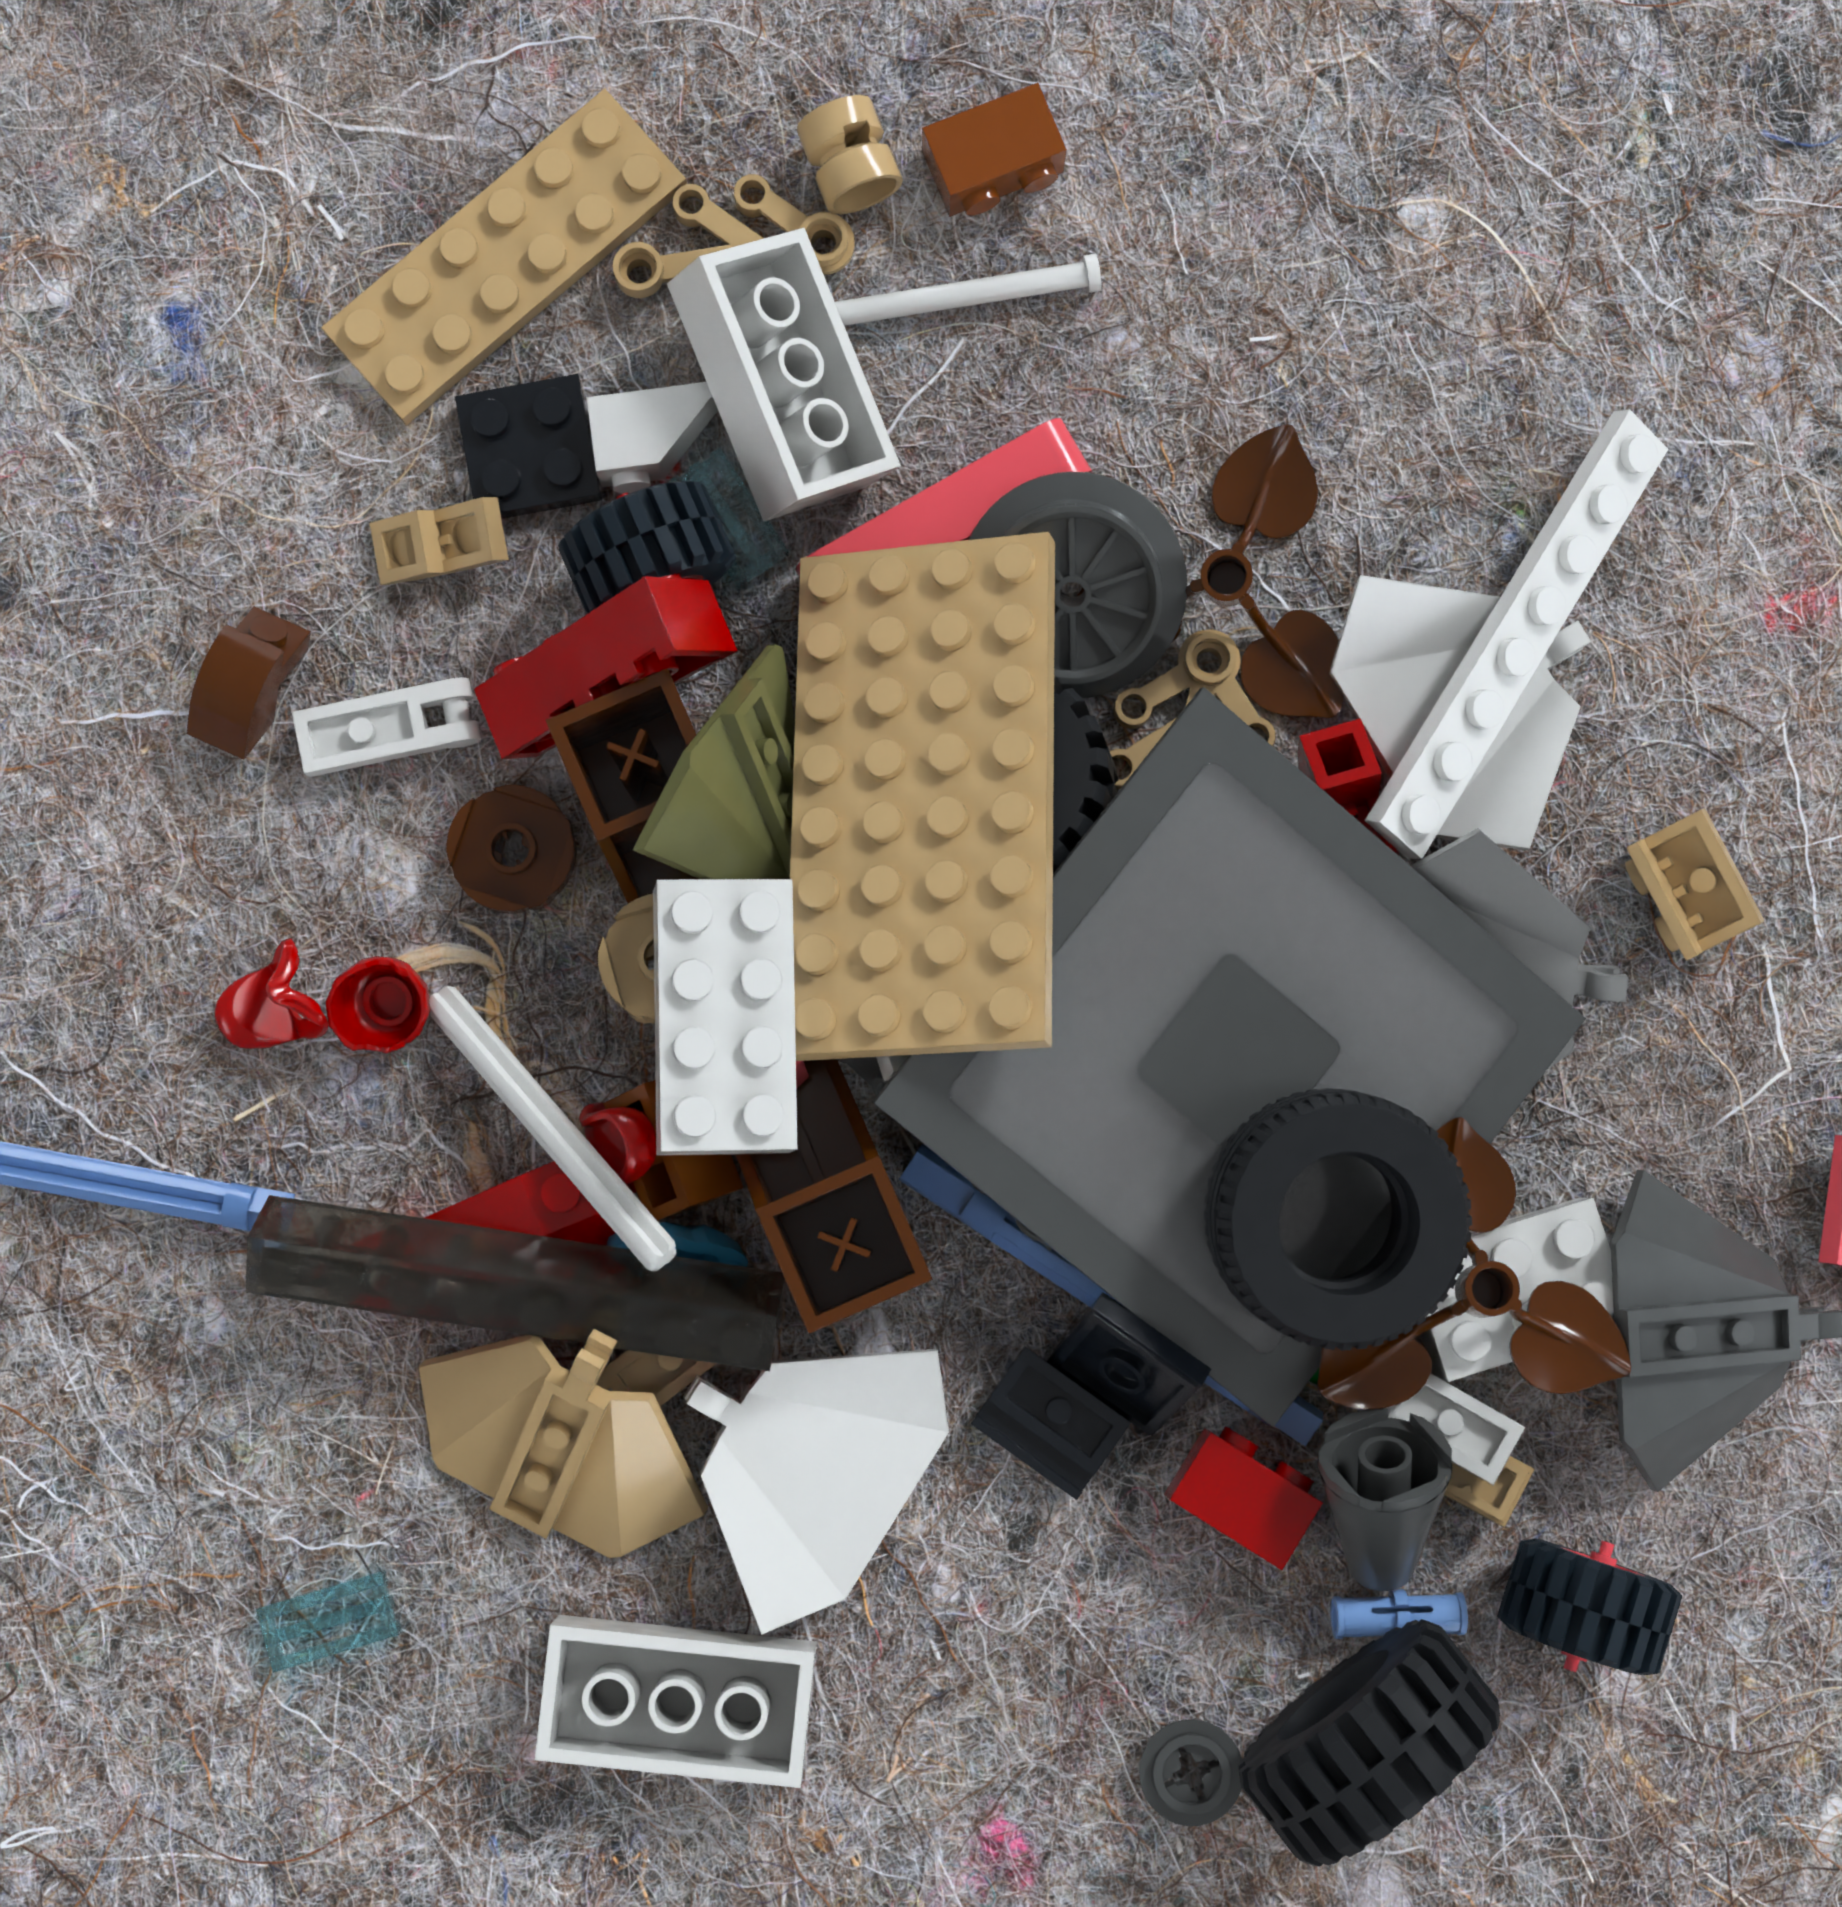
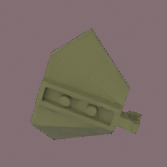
[633,644,795,879]

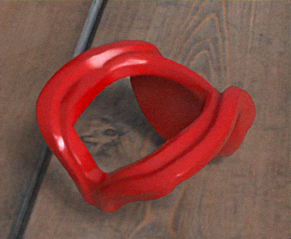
[214,938,328,1049]
[579,1102,656,1193]

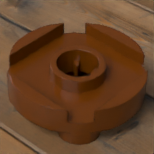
[446,784,577,914]

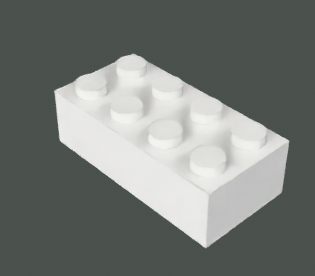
[667,227,901,522]
[653,879,797,1155]
[535,1615,817,1788]

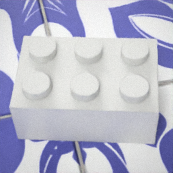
[1420,1198,1614,1382]

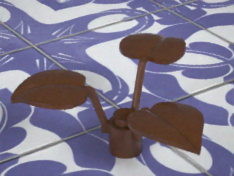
[1076,424,1344,718]
[1317,1117,1631,1409]

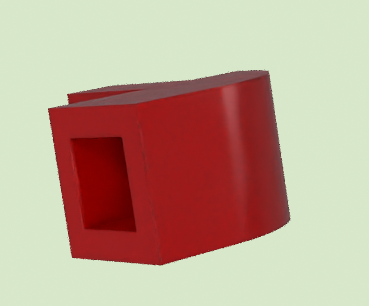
[1298,718,1399,856]

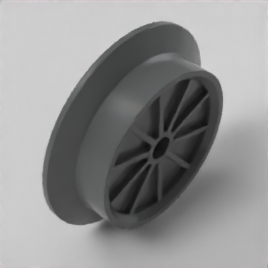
[969,471,1188,698]

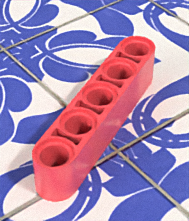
[795,418,1093,577]

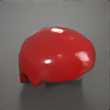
[325,956,431,1054]

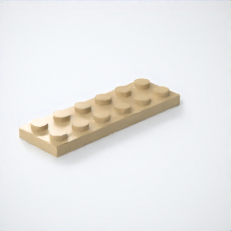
[321,88,687,426]

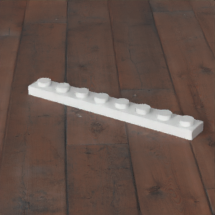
[1365,409,1668,859]

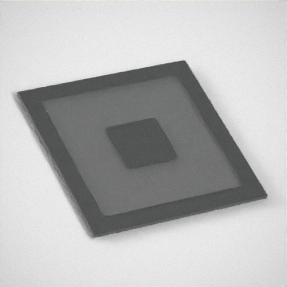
[872,687,1586,1427]

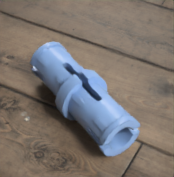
[1330,1589,1468,1639]

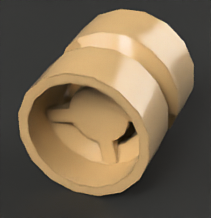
[796,95,903,215]

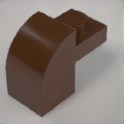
[186,606,311,760]

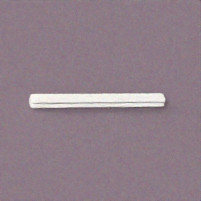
[429,986,677,1271]

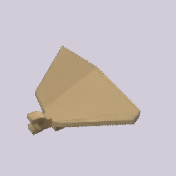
[419,1329,708,1558]

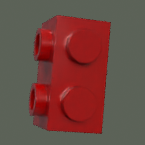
[1164,1426,1323,1570]

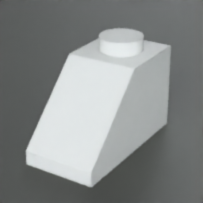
[586,382,718,493]

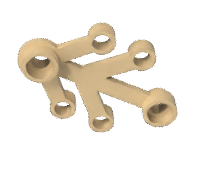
[613,174,855,298]
[1110,629,1276,789]

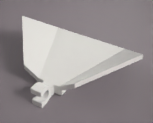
[1329,575,1591,850]
[683,1349,949,1635]

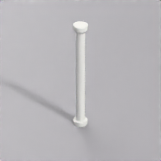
[835,253,1102,326]

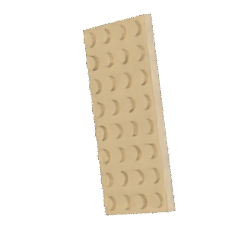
[790,532,1055,1061]

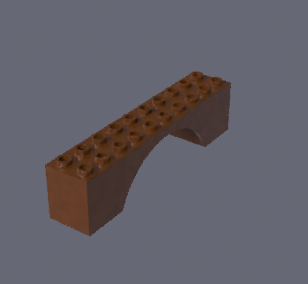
[545,668,933,1334]

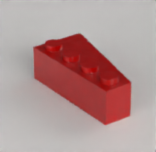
[474,574,738,759]

